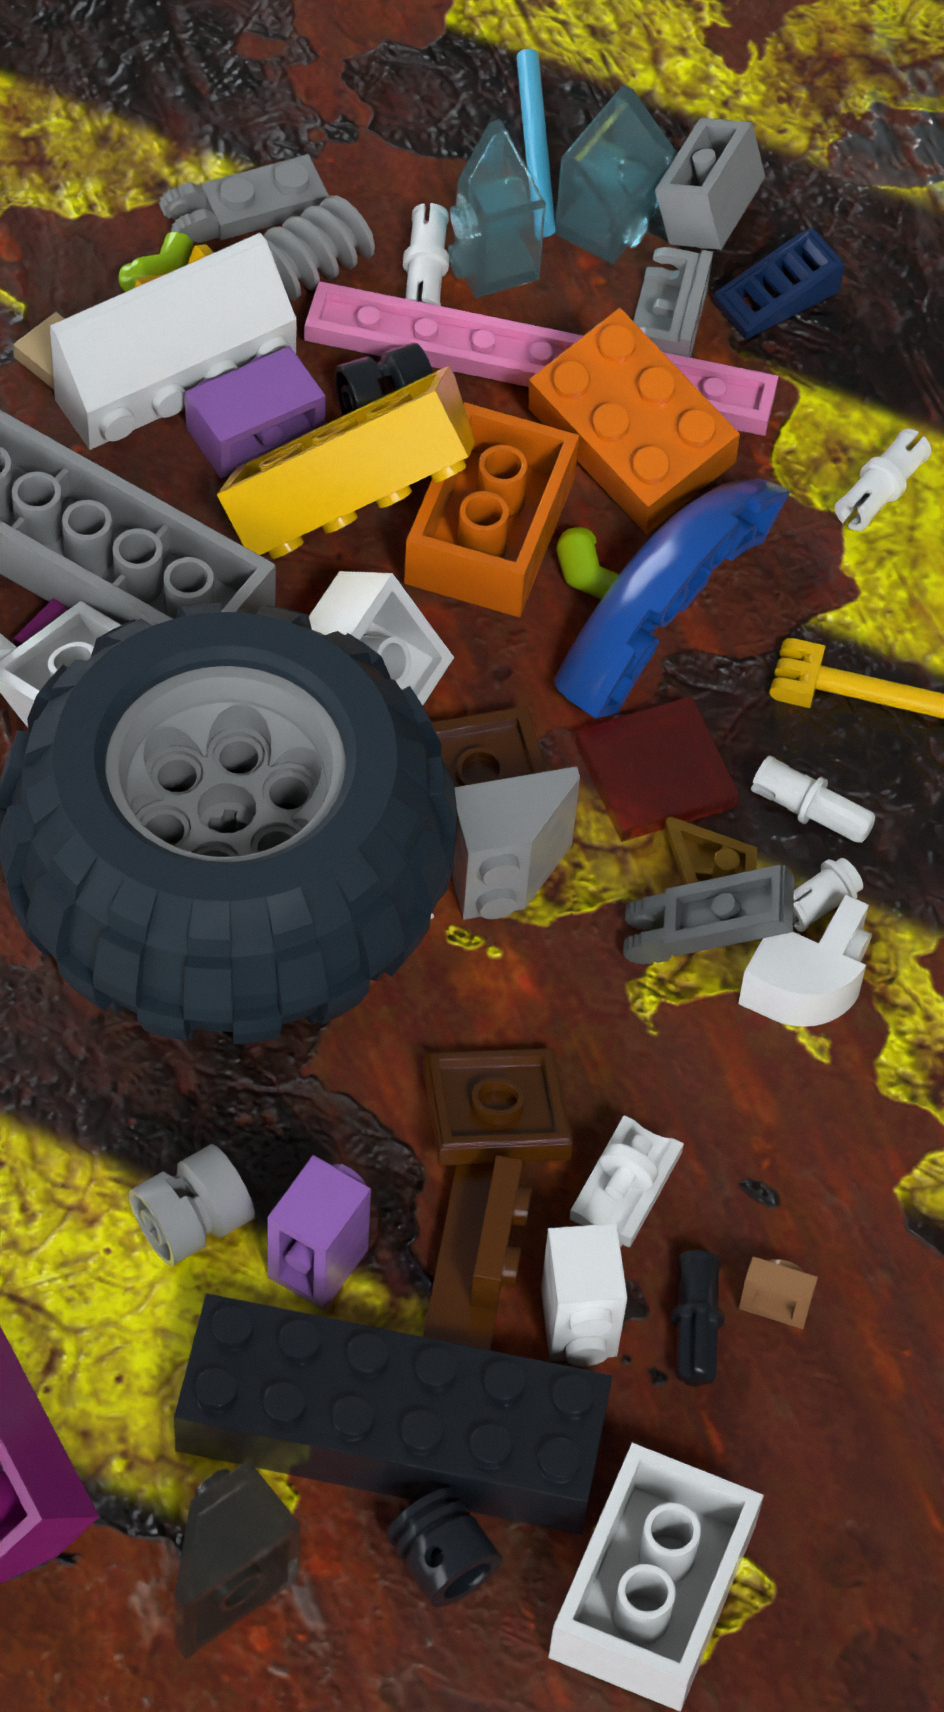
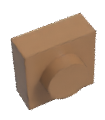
[739,1257,818,1329]

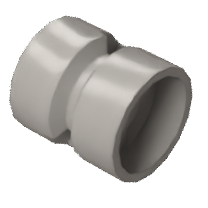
[128,1144,255,1266]

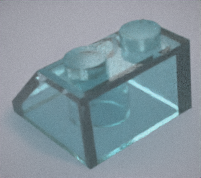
[555,85,678,264]
[448,119,546,298]

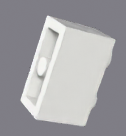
[541,1223,627,1366]

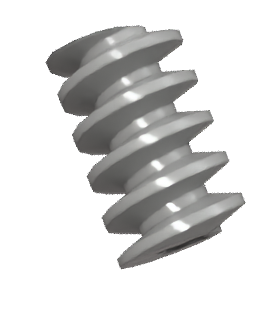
[263,196,375,301]

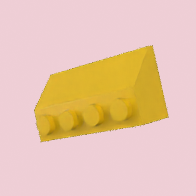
[217,366,475,559]

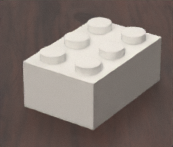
[549,1443,764,1712]

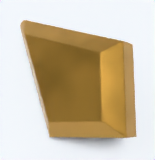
[665,817,757,885]

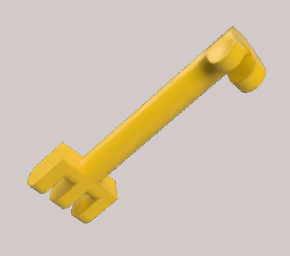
[769,638,944,719]

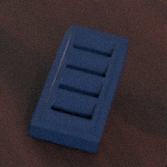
[712,228,844,340]

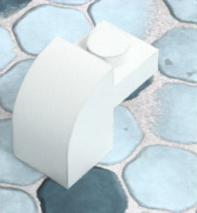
[738,894,872,1027]

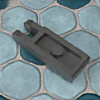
[623,864,794,965]

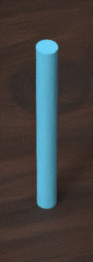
[517,49,556,237]

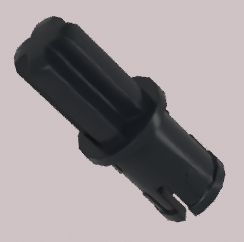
[671,1250,725,1387]

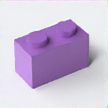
[185,346,325,478]
[268,1155,371,1311]

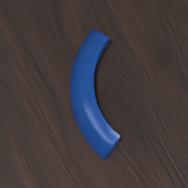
[553,478,791,718]

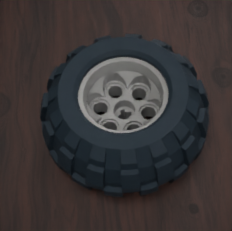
[0,602,456,1044]

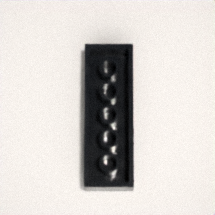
[174,1293,613,1535]

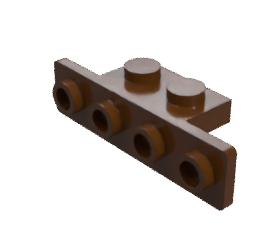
[423,1155,532,1350]

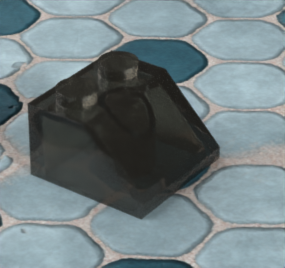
[174,1460,300,1659]

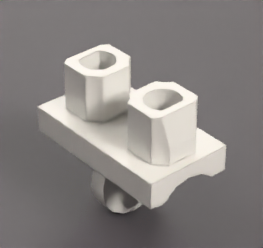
[570,1116,684,1248]

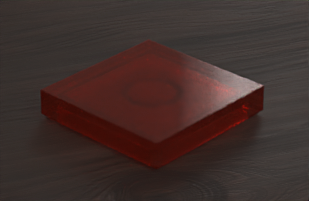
[575,696,739,842]

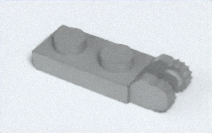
[159,154,329,243]

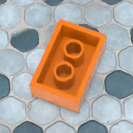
[529,308,740,535]
[404,402,579,618]

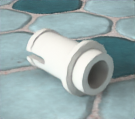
[793,858,863,932]

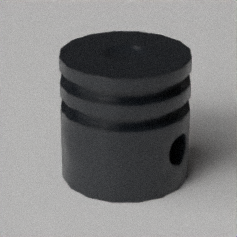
[386,1487,502,1607]

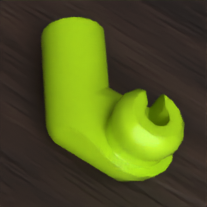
[118,232,193,292]
[556,526,620,600]

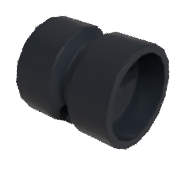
[334,343,433,416]

